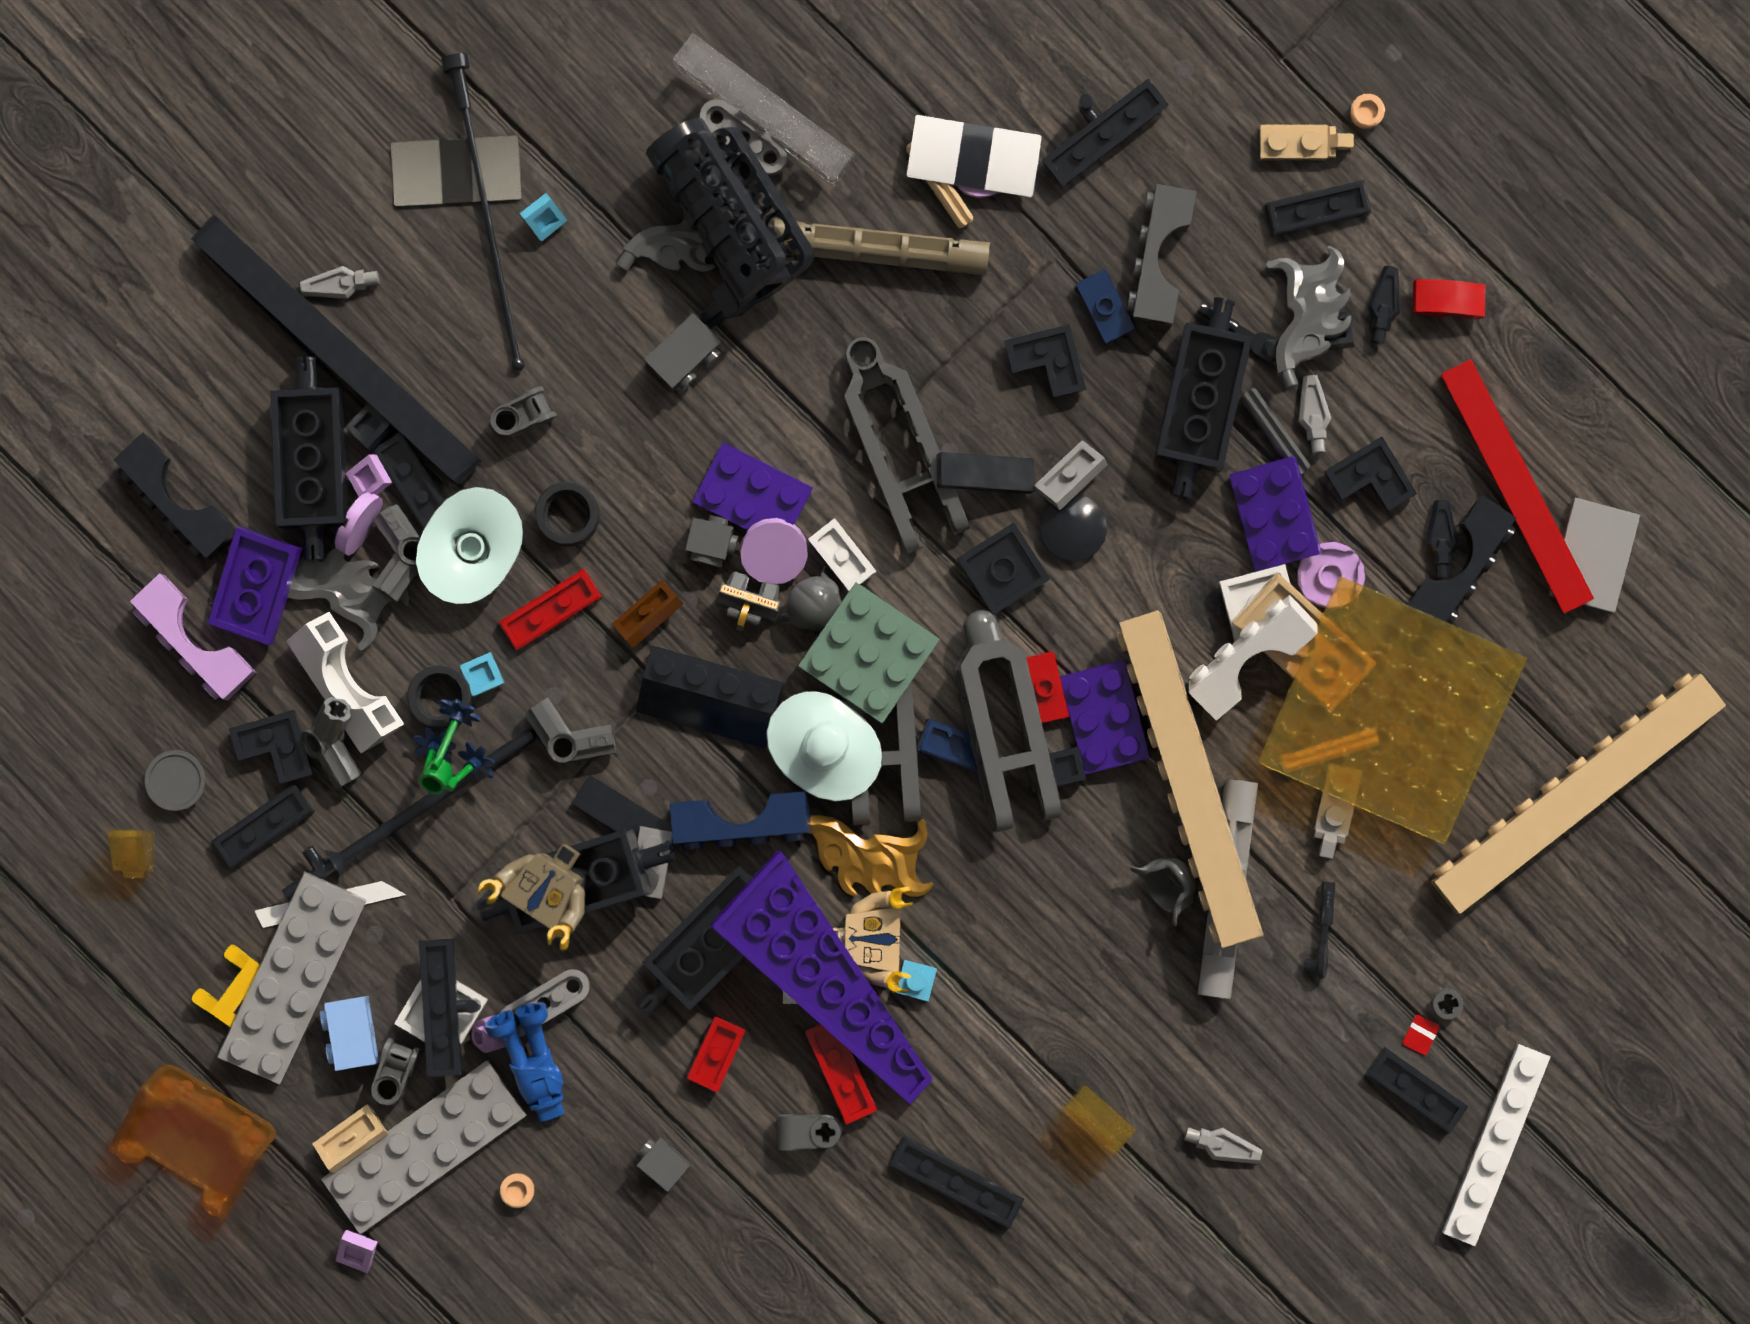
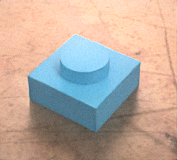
[520,193,567,241]
[460,652,505,697]
[896,960,937,1001]

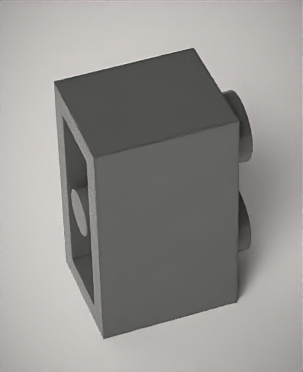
[644,313,722,392]

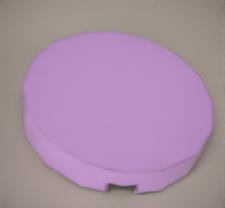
[335,492,383,556]
[740,518,808,584]
[1297,542,1365,609]

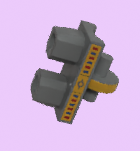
[717,572,780,631]

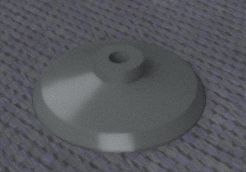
[145,750,205,811]

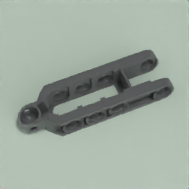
[844,337,970,554]
[953,610,1061,833]
[845,681,921,825]

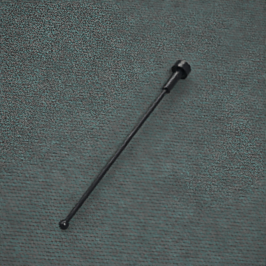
[441,53,525,371]

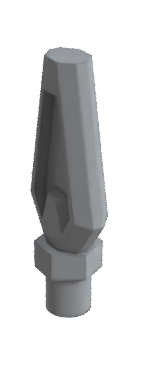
[300,266,379,299]
[1299,375,1331,454]
[1184,1127,1262,1164]

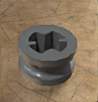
[1432,988,1464,1019]

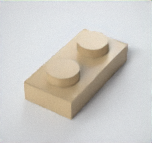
[312,1104,388,1173]

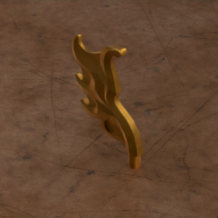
[810,815,934,897]

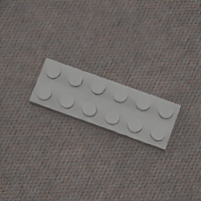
[218,871,366,1084]
[321,1060,527,1234]

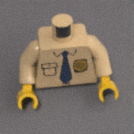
[833,887,912,993]

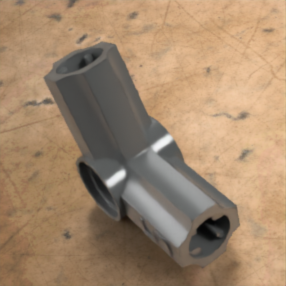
[372,504,421,604]
[300,696,361,789]
[524,697,617,763]

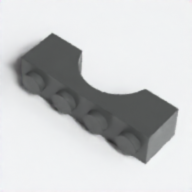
[1127,184,1197,327]

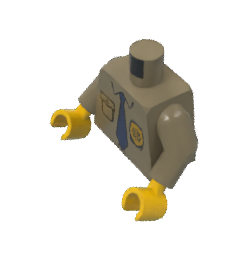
[477,844,585,950]

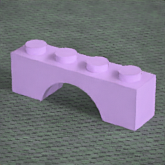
[130,573,257,701]

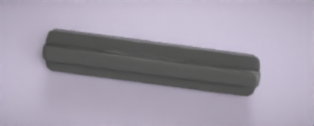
[1240,388,1310,475]

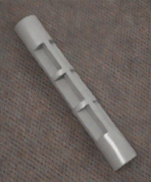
[1198,779,1258,999]

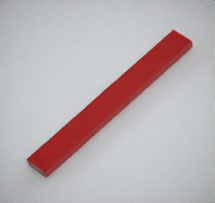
[1440,359,1594,614]

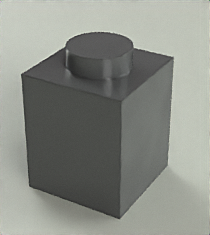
[637,1137,691,1192]

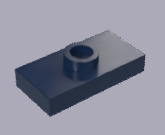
[1075,269,1136,345]
[916,719,977,773]

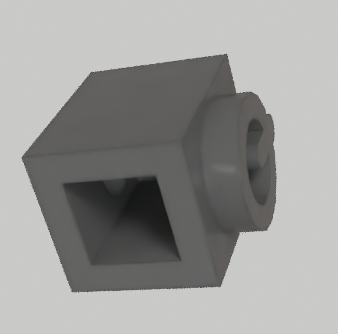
[686,515,738,568]

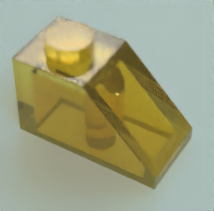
[108,830,154,878]

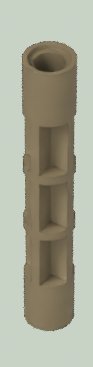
[774,219,990,276]

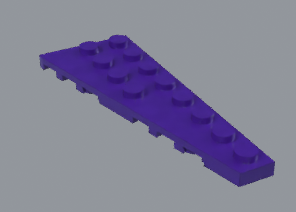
[710,850,933,1104]

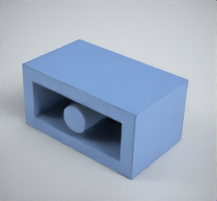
[320,996,379,1071]

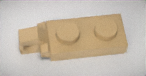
[1260,125,1354,160]

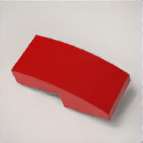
[1412,279,1485,320]

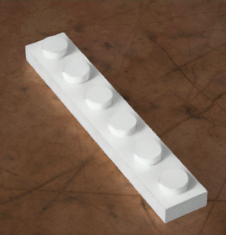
[1442,1044,1550,1246]

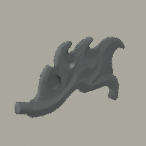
[616,203,761,273]
[1266,246,1352,390]
[287,548,410,651]

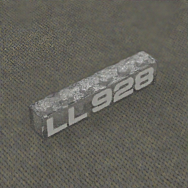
[672,33,855,187]

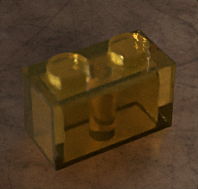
[1061,1083,1136,1155]

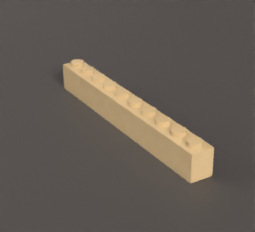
[1116,610,1264,948]
[1430,673,1726,914]

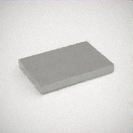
[1548,498,1640,613]

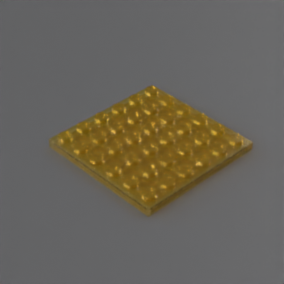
[1257,576,1528,845]

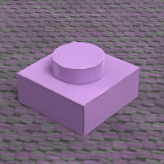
[346,455,392,497]
[336,1230,377,1273]

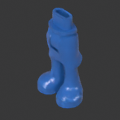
[484,1002,564,1122]

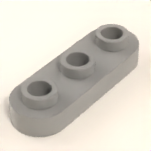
[700,99,787,175]
[500,969,590,1037]

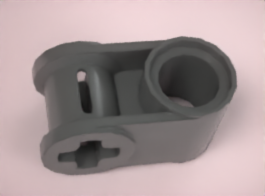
[490,386,557,439]
[371,1038,421,1105]
[777,1114,842,1151]

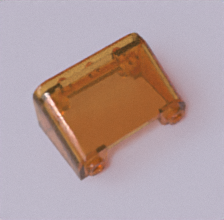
[108,1065,276,1220]

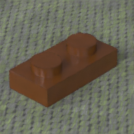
[612,580,684,648]

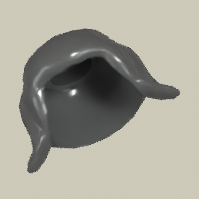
[777,566,842,632]
[1130,858,1197,927]

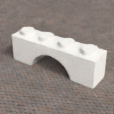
[1189,595,1318,721]
[286,612,404,753]

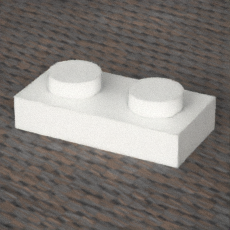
[808,518,876,591]

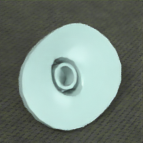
[416,487,523,604]
[766,692,882,802]

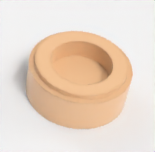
[1350,94,1385,129]
[500,1173,535,1208]

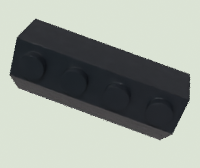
[635,645,784,748]

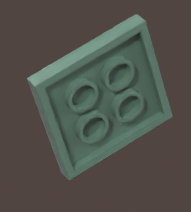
[798,582,940,724]

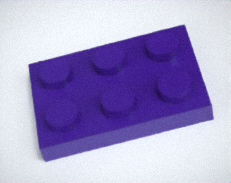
[692,442,813,531]
[1229,456,1322,572]
[208,527,302,645]
[1060,660,1151,774]

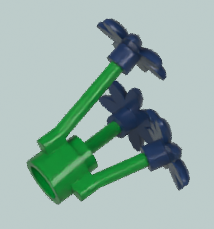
[413,699,495,795]

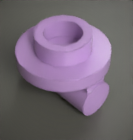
[471,1015,505,1053]

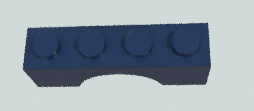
[670,792,812,850]

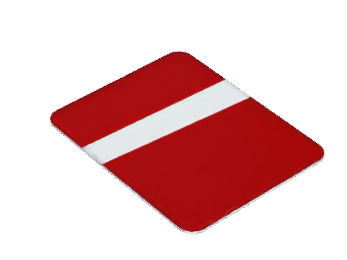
[1403,1015,1440,1055]

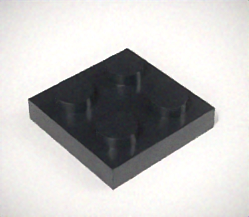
[957,523,1050,615]

